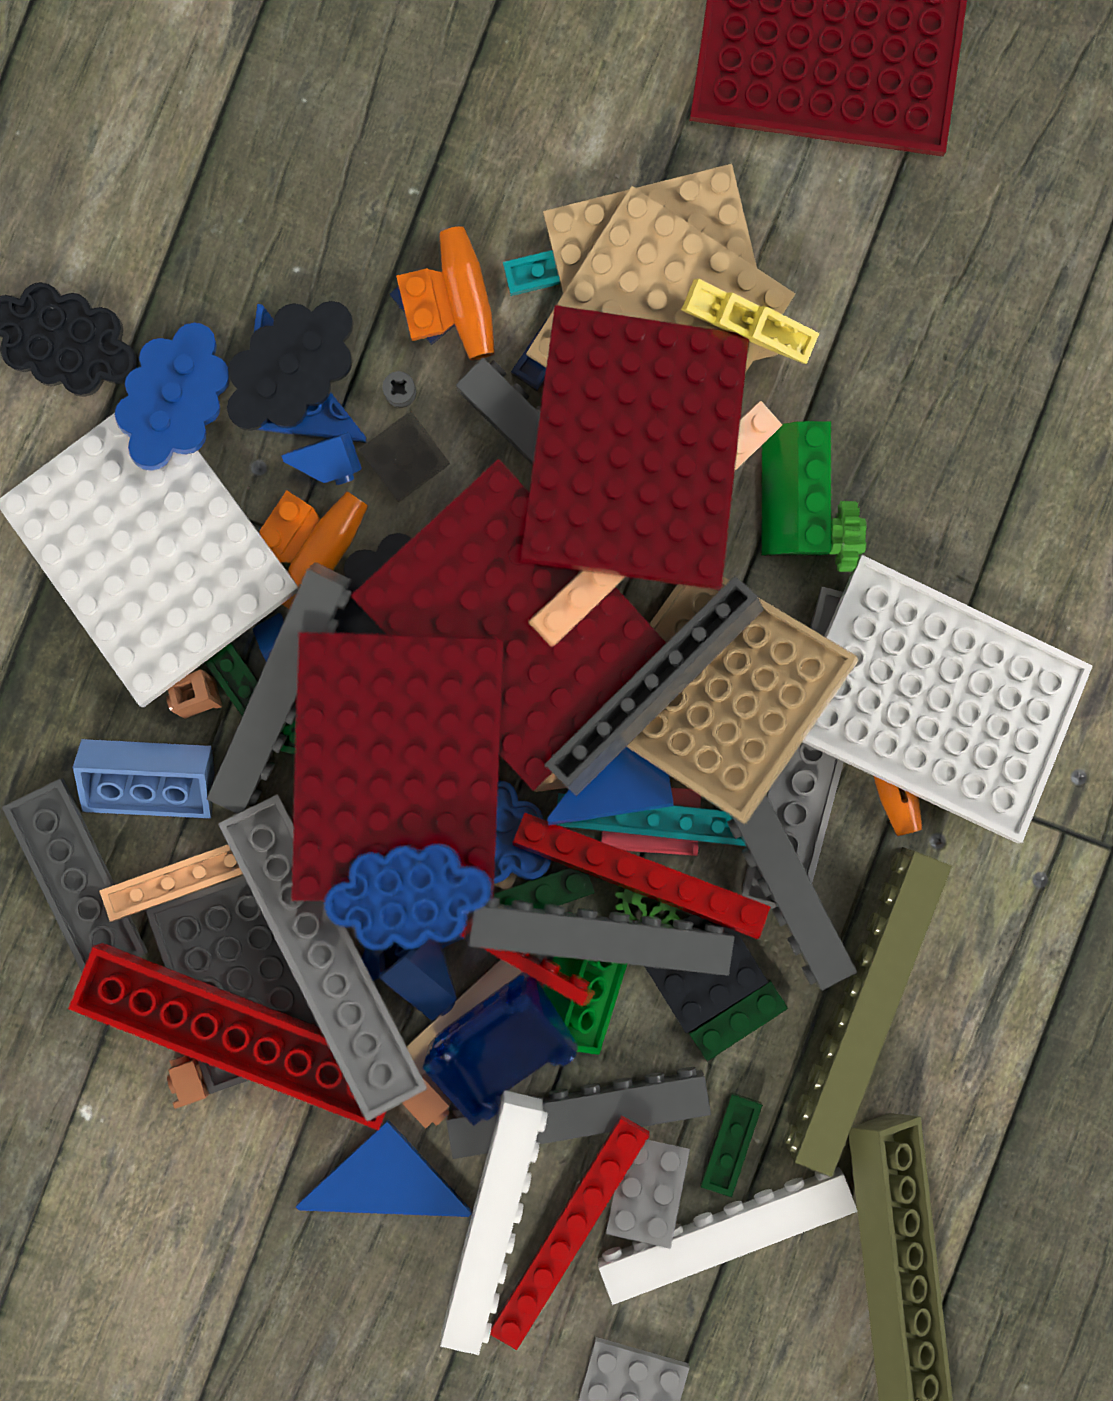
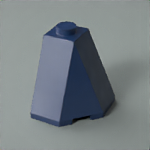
[379,938,457,1020]

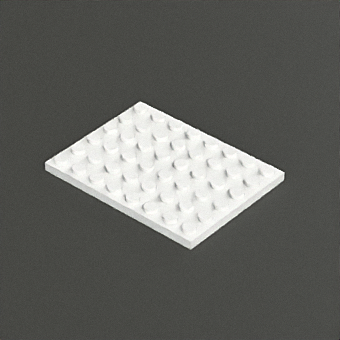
[0,413,299,708]
[802,555,1092,843]

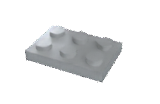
[606,1140,690,1249]
[578,1337,689,1401]

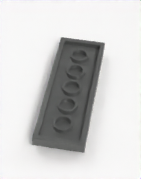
[2,778,148,972]

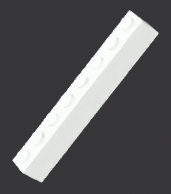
[440,1090,548,1355]
[598,1167,858,1305]

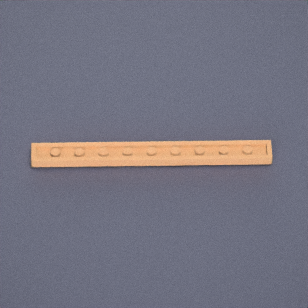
[529,401,782,646]

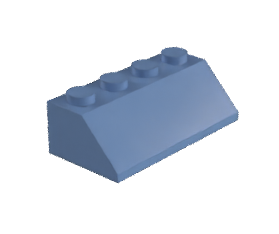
[73,739,214,819]

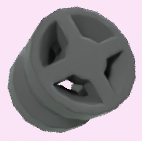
[382,371,417,408]

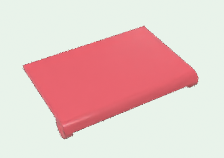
[601,788,701,856]

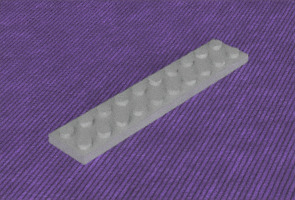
[741,587,844,909]
[218,794,427,1121]

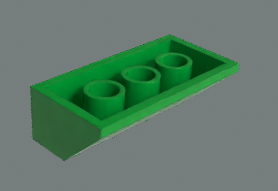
[761,421,831,556]
[530,912,627,1055]

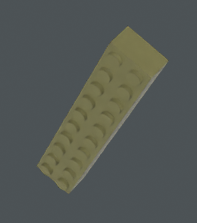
[784,847,952,1177]
[849,1113,953,1401]

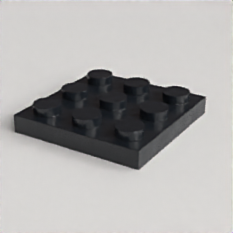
[644,914,768,1033]

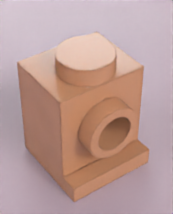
[166,669,222,719]
[167,1055,210,1109]

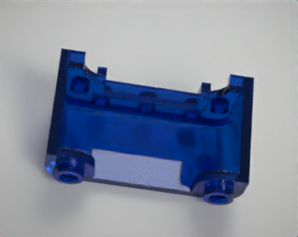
[422,972,578,1126]

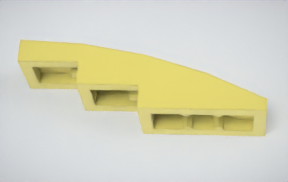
[681,279,819,364]

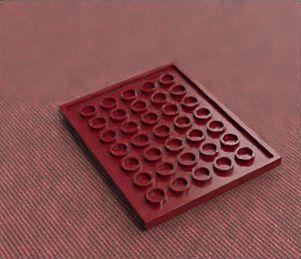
[690,0,967,157]
[520,305,749,590]
[351,459,667,791]
[292,631,503,901]

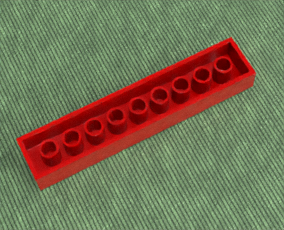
[68,943,386,1131]

